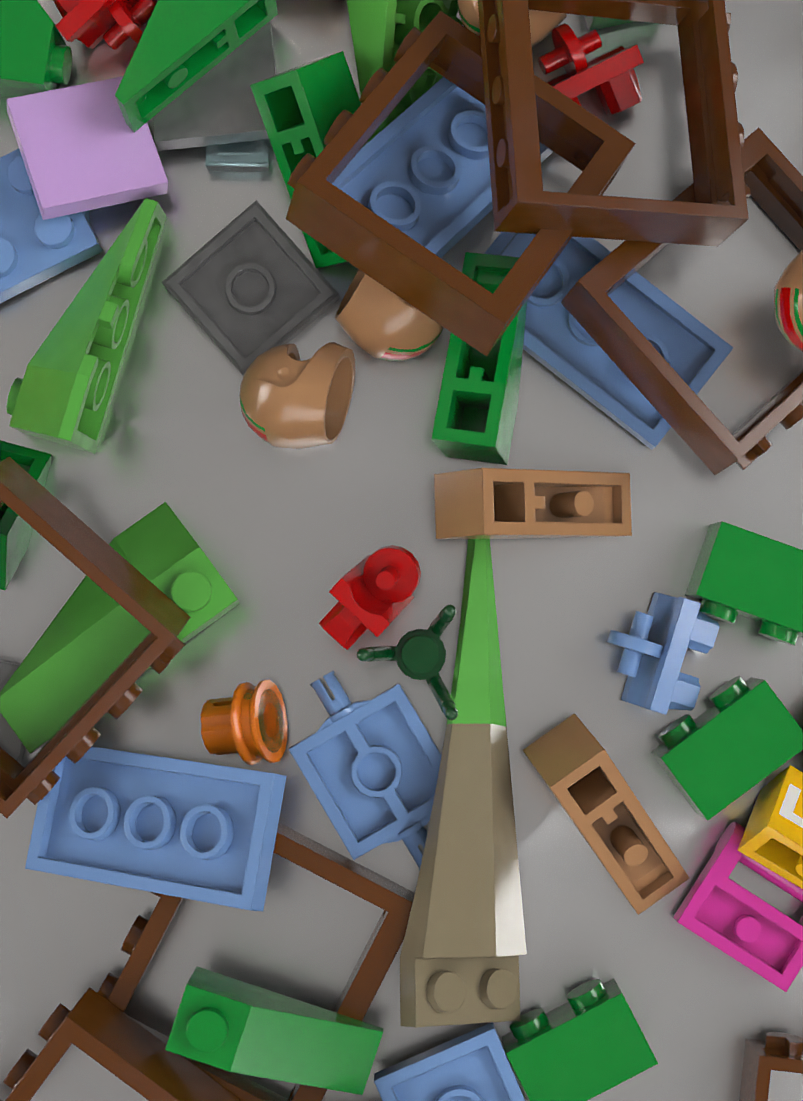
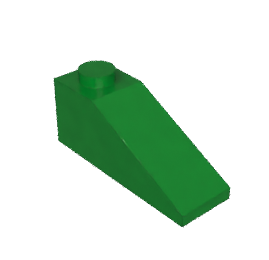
[115,0,278,133]
[250,51,366,268]
[431,252,527,465]
[165,966,384,1095]

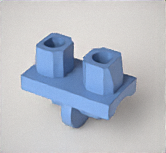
[607,592,720,715]

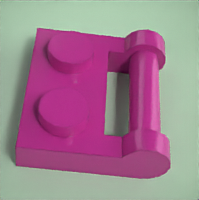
[673,822,803,992]

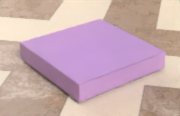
[6,76,168,220]

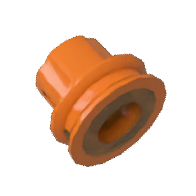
[201,679,288,765]

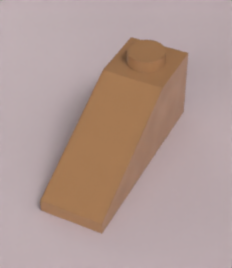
[434,468,632,539]
[523,713,690,915]

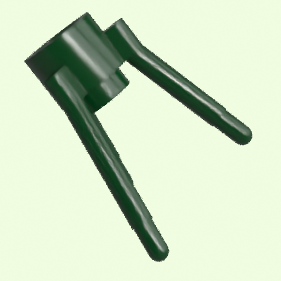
[357,605,458,720]

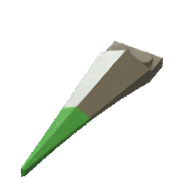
[400,539,527,1028]

